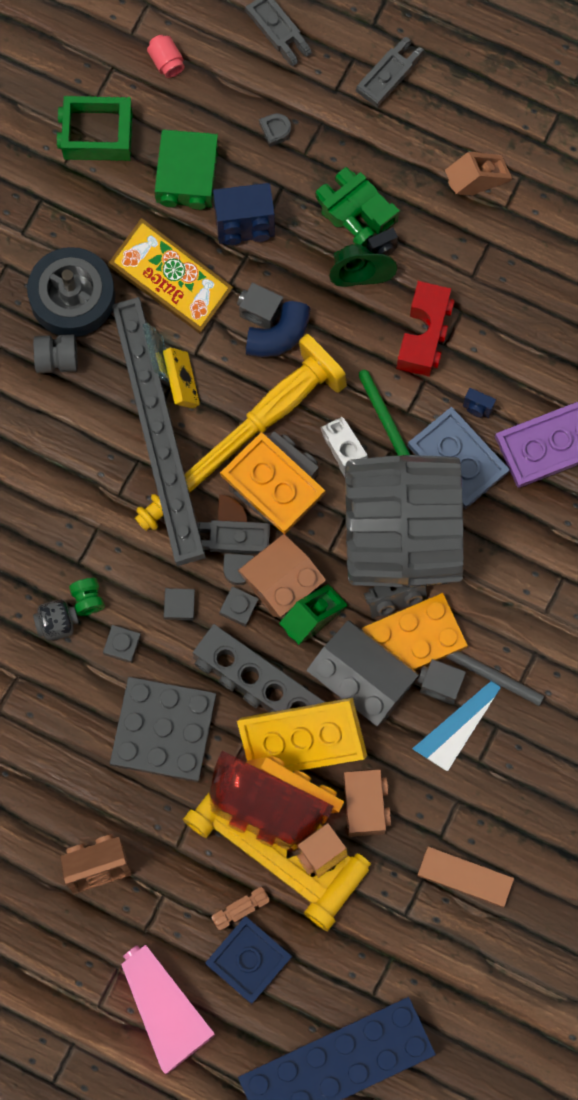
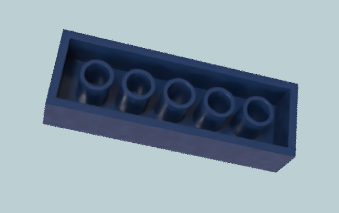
[238,997,436,1100]

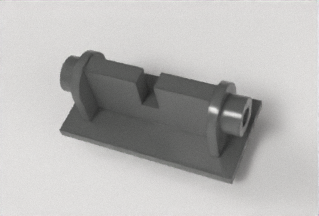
[364,586,427,618]

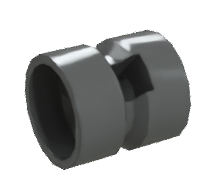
[33,334,78,373]

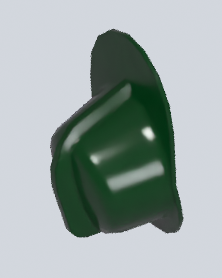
[329,244,398,287]

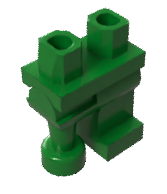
[315,167,400,247]

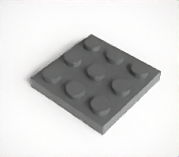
[110,677,216,783]

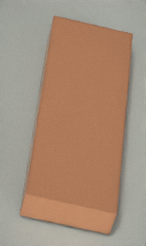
[417,847,514,908]

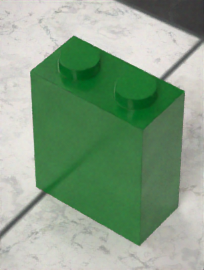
[155,129,219,210]

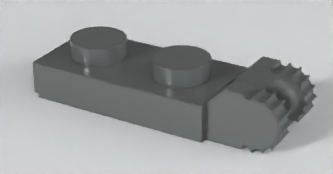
[245,0,312,66]
[356,37,425,108]
[197,520,270,554]

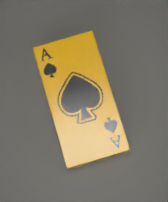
[163,347,200,408]

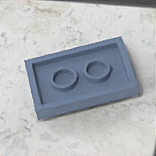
[407,407,510,509]

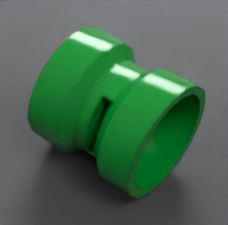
[69,578,105,616]

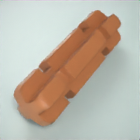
[211,887,269,931]

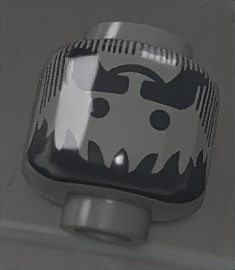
[33,599,79,641]

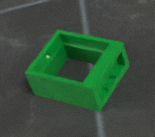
[57,96,133,161]

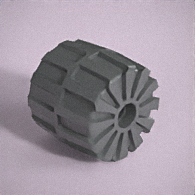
[345,455,463,587]

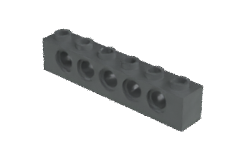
[192,624,326,713]

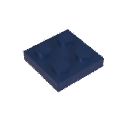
[205,916,292,1005]

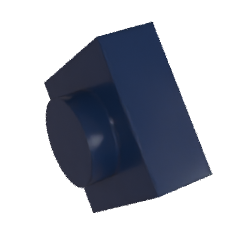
[463,388,496,418]

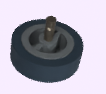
[27,247,115,337]

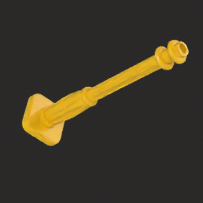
[134,334,347,531]

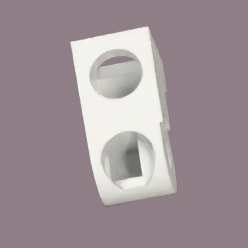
[321,417,368,477]

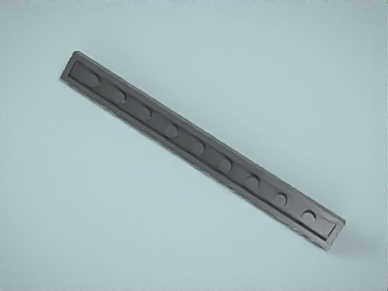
[112,297,206,566]

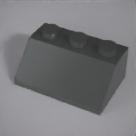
[306,620,419,726]

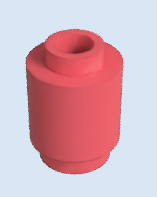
[147,35,185,78]

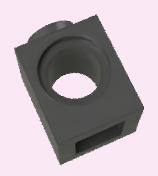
[237,282,283,329]
[417,659,466,705]

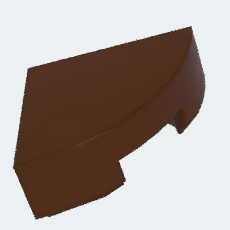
[218,495,247,522]

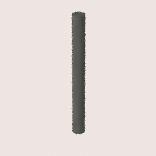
[446,651,544,706]

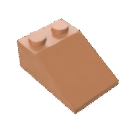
[61,834,132,895]

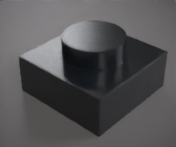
[367,228,398,256]

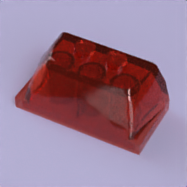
[209,751,334,852]

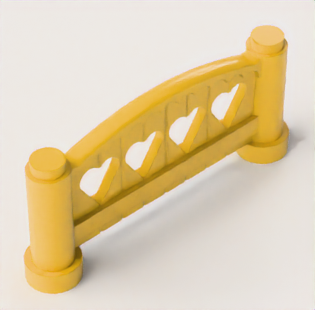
[183,761,371,931]

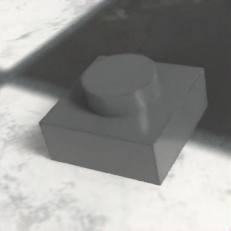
[219,586,259,627]
[103,625,141,664]

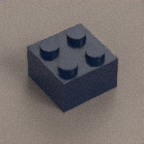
[213,183,275,245]

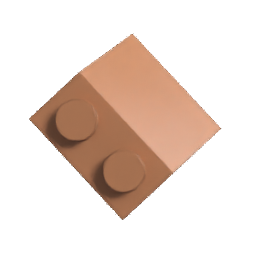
[237,534,326,617]

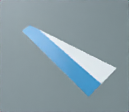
[412,681,501,771]

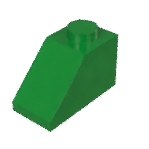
[279,584,348,645]

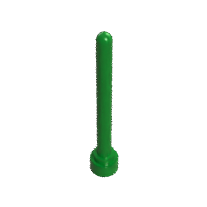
[358,369,410,455]

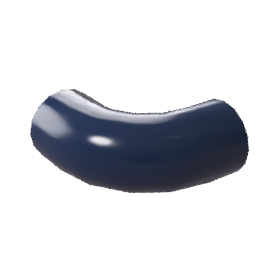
[246,301,311,357]

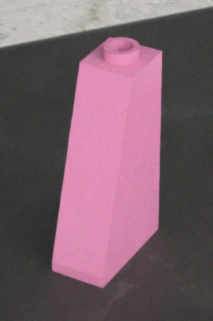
[121,945,216,1075]

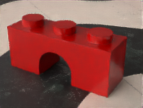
[396,281,455,377]

